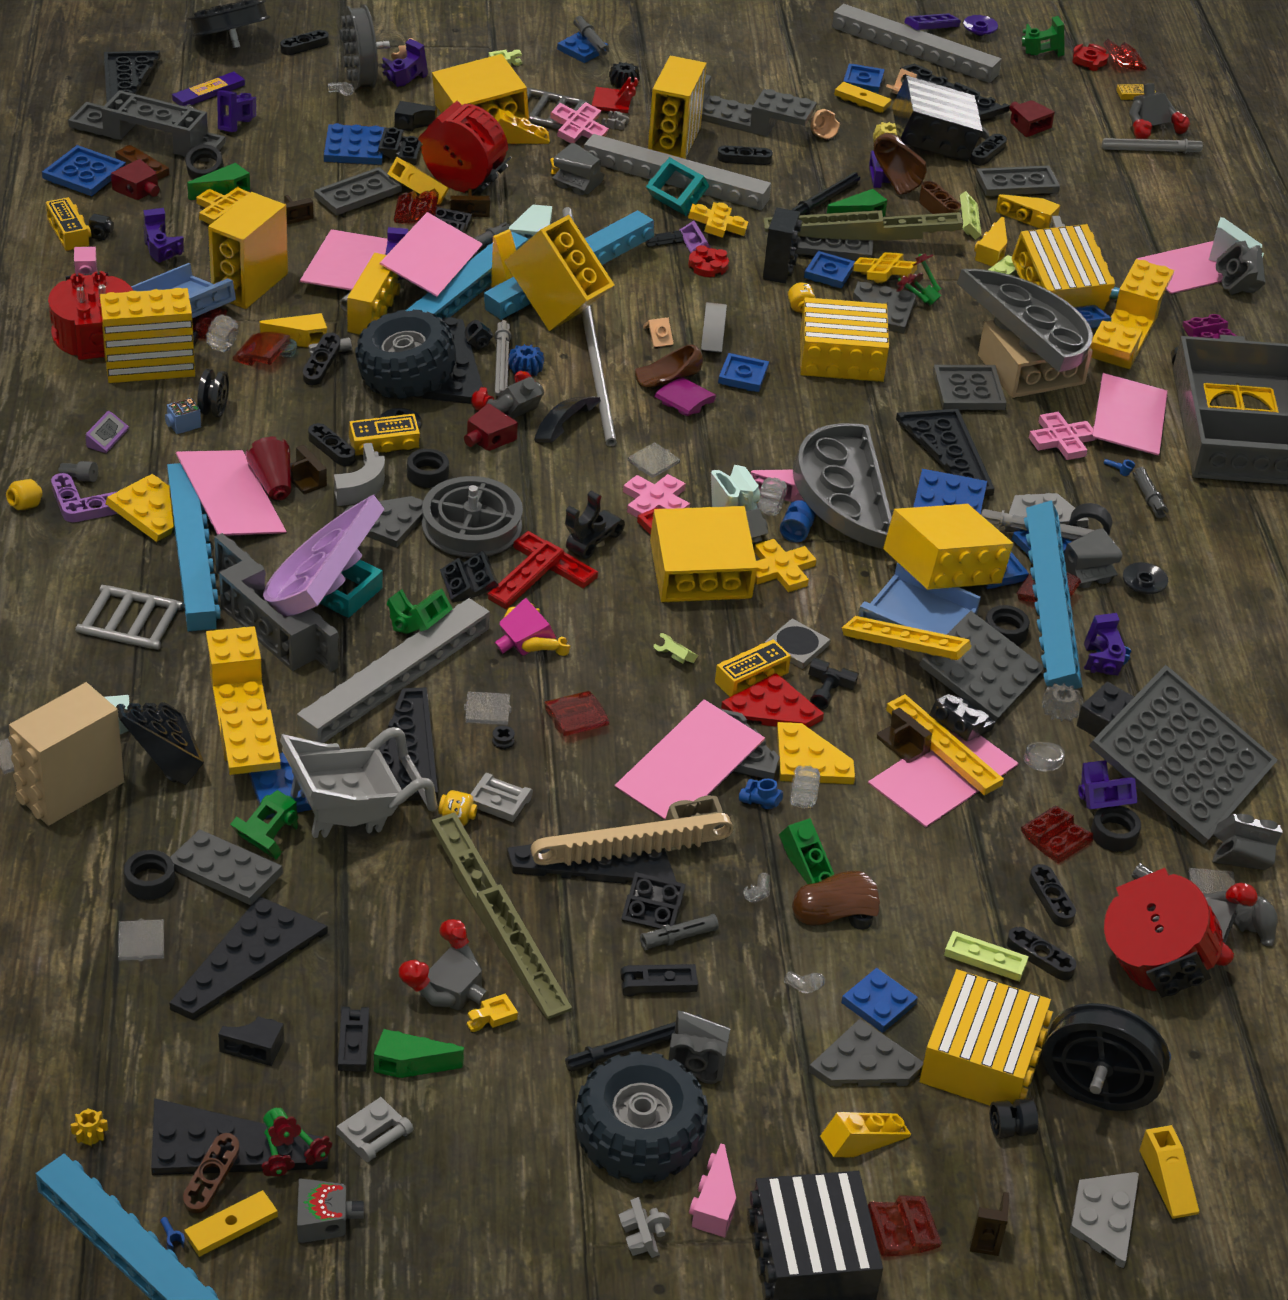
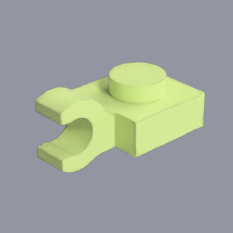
[489,50,522,66]
[653,633,698,664]

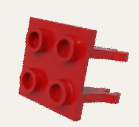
[592,77,638,113]

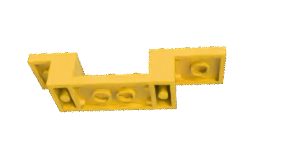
[1090,259,1174,369]
[206,626,281,775]

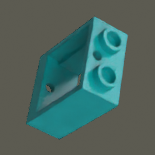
[646,157,709,216]
[319,560,383,618]

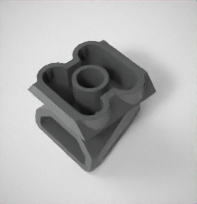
[552,143,605,195]
[1216,241,1266,295]
[1064,528,1122,588]
[1212,814,1283,870]
[669,1010,730,1084]

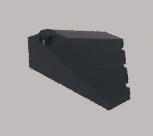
[116,702,204,785]

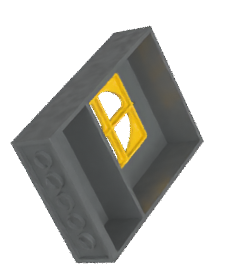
[1173,336,1288,484]

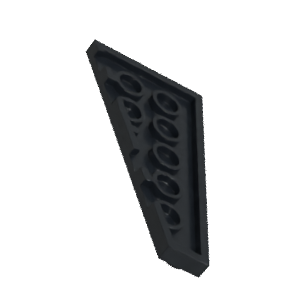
[900,63,1010,121]
[896,409,995,496]
[507,844,677,884]
[169,897,328,1020]
[151,1098,328,1175]

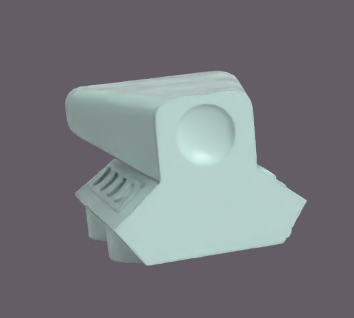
[711,465,760,511]

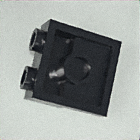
[929,694,995,741]

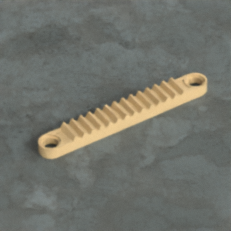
[530,813,733,866]

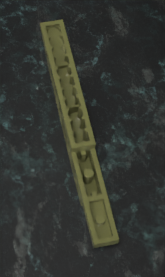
[764,210,963,240]
[431,812,572,1020]

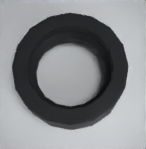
[185,144,224,180]
[407,449,449,488]
[1069,503,1113,535]
[985,605,1030,646]
[1091,805,1141,852]
[124,850,175,900]

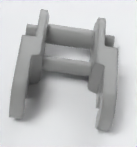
[601,111,630,130]

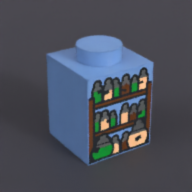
[165,398,201,434]

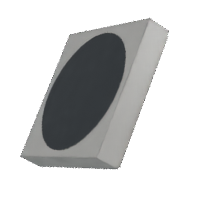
[765,618,830,669]

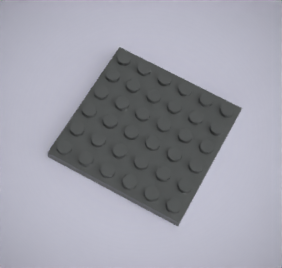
[1089,665,1277,845]

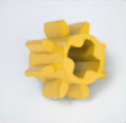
[71,1109,108,1146]

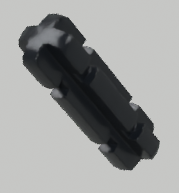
[645,230,683,247]

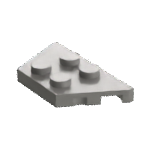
[1004,493,1089,531]
[1070,1172,1139,1268]

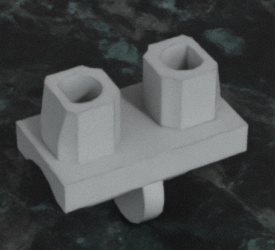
[619,1197,670,1258]

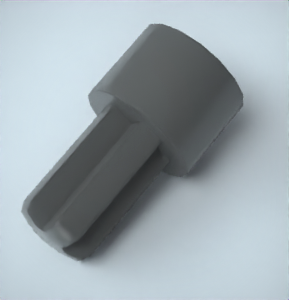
[58,461,99,482]

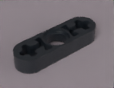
[280,30,329,55]
[970,134,1007,166]
[717,145,773,165]
[303,332,341,385]
[308,423,355,466]
[1029,864,1076,927]
[1007,927,1076,980]

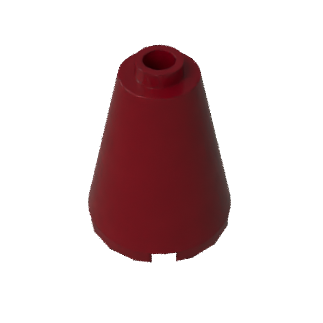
[246,436,291,500]

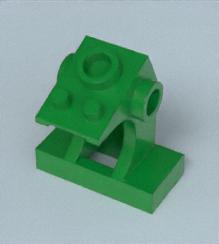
[1022,16,1065,57]
[387,589,453,634]
[230,790,299,860]

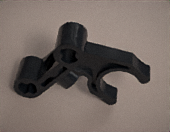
[565,490,625,559]

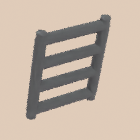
[527,88,589,130]

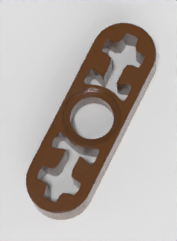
[183,1133,240,1214]

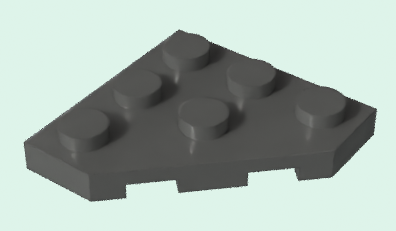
[853,281,916,334]
[343,496,423,548]
[719,708,780,780]
[809,1019,923,1087]

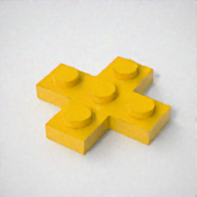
[196,187,250,225]
[688,202,748,238]
[854,252,917,283]
[754,539,817,592]

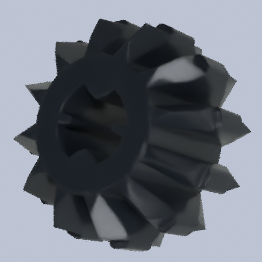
[609,62,640,88]

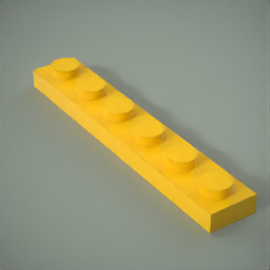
[842,616,971,660]
[886,694,1004,796]

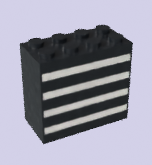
[892,75,983,162]
[747,1170,883,1300]

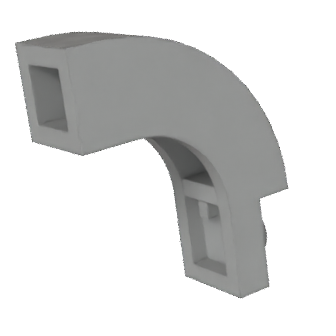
[701,302,727,353]
[334,443,385,506]

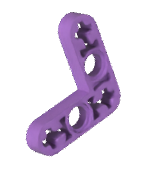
[51,473,118,522]

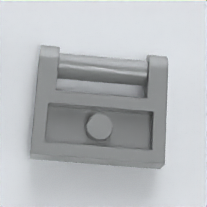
[471,773,533,822]
[336,1097,414,1162]

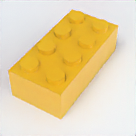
[347,252,400,334]

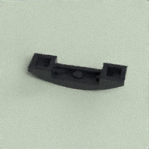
[534,397,601,443]

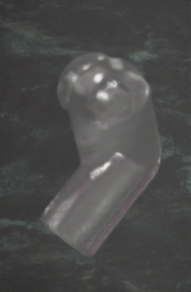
[328,82,354,96]
[743,873,771,903]
[784,970,825,993]

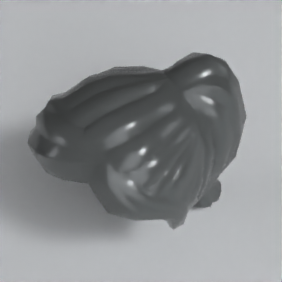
[1234,896,1278,946]

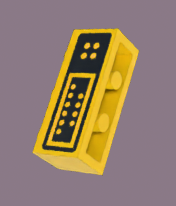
[46,197,91,251]
[349,414,420,455]
[715,639,791,697]

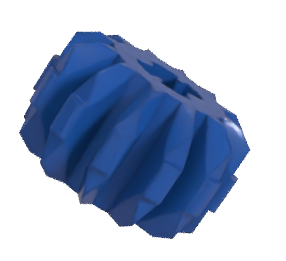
[508,344,544,376]

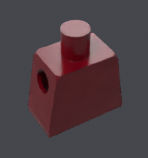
[1009,100,1055,137]
[111,159,160,200]
[464,403,518,451]

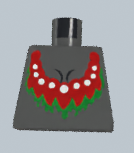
[297,1179,364,1243]

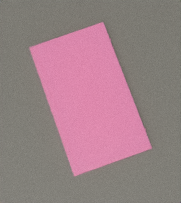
[380,212,483,297]
[300,229,387,290]
[1136,241,1223,294]
[1092,373,1167,456]
[176,450,286,536]
[615,699,765,820]
[868,729,1019,827]

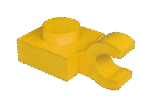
[467,993,518,1032]

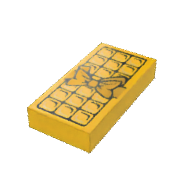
[1116,84,1156,100]

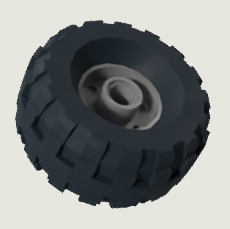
[355,309,456,399]
[575,1051,708,1183]

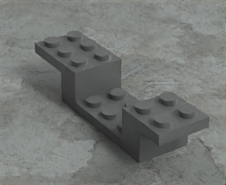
[701,75,817,137]
[68,90,226,162]
[214,533,339,672]

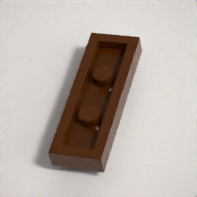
[115,145,169,180]

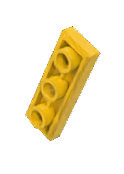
[834,82,892,113]
[184,1190,278,1257]

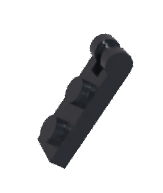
[620,964,698,997]
[338,1007,369,1072]

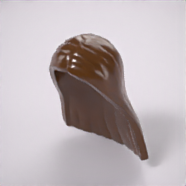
[873,133,927,195]
[635,344,703,387]
[792,871,880,926]

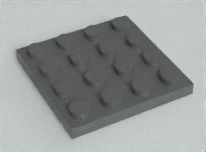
[919,611,1045,722]

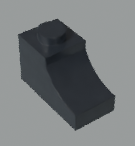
[394,101,437,132]
[218,1016,284,1066]

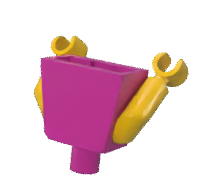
[495,598,571,656]

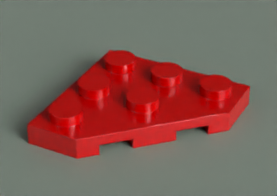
[721,673,824,728]

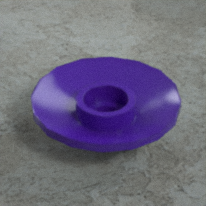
[963,15,998,36]

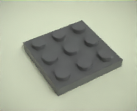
[933,365,1006,411]

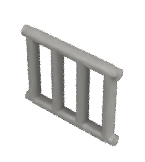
[75,585,184,650]

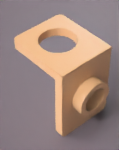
[886,69,917,94]
[643,318,673,348]

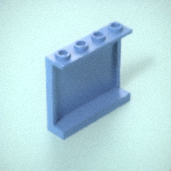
[131,263,236,318]
[859,563,980,654]

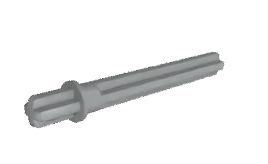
[1102,138,1203,154]
[494,320,511,398]
[981,509,1094,540]

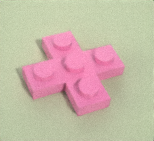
[550,102,609,143]
[1029,412,1096,460]
[623,474,690,517]

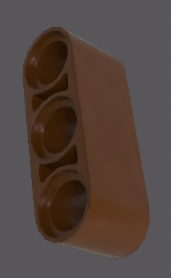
[919,181,961,214]

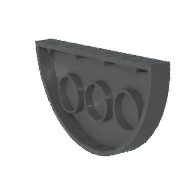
[957,269,1093,372]
[793,423,892,549]

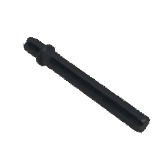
[792,172,861,215]
[565,1014,702,1072]

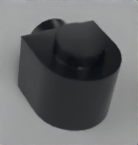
[89,214,114,240]
[465,320,494,350]

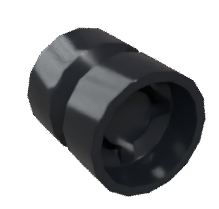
[989,1098,1039,1139]

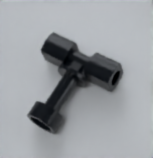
[808,657,859,710]

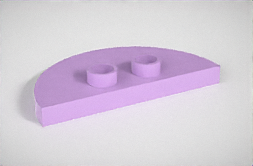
[263,495,384,616]

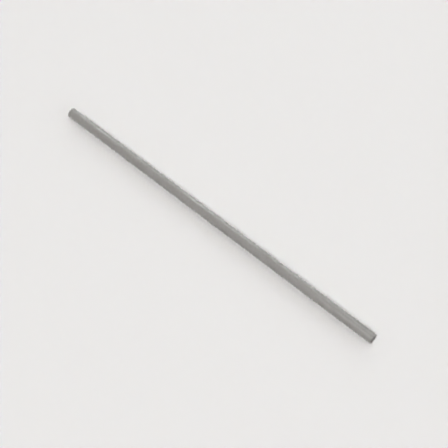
[562,207,617,446]

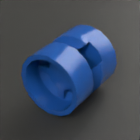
[780,500,816,542]

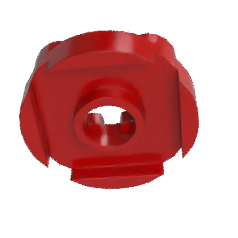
[1072,44,1109,71]
[688,245,729,277]

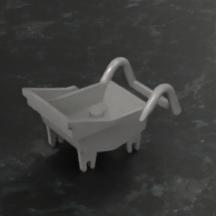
[280,727,437,838]

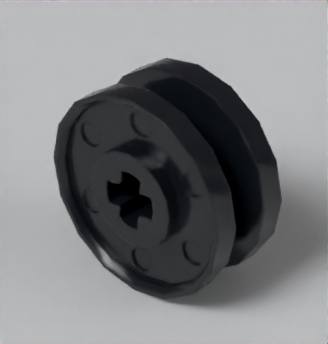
[197,369,229,417]

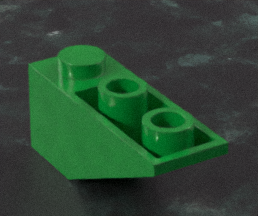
[187,163,250,200]
[827,189,887,217]
[779,818,834,884]
[374,1029,464,1078]

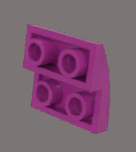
[1182,314,1237,339]
[655,378,716,416]

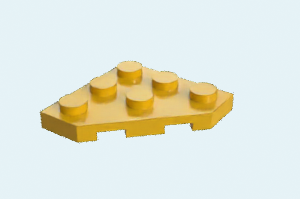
[105,474,174,542]
[777,722,855,784]

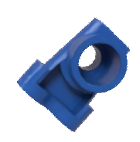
[739,778,783,809]

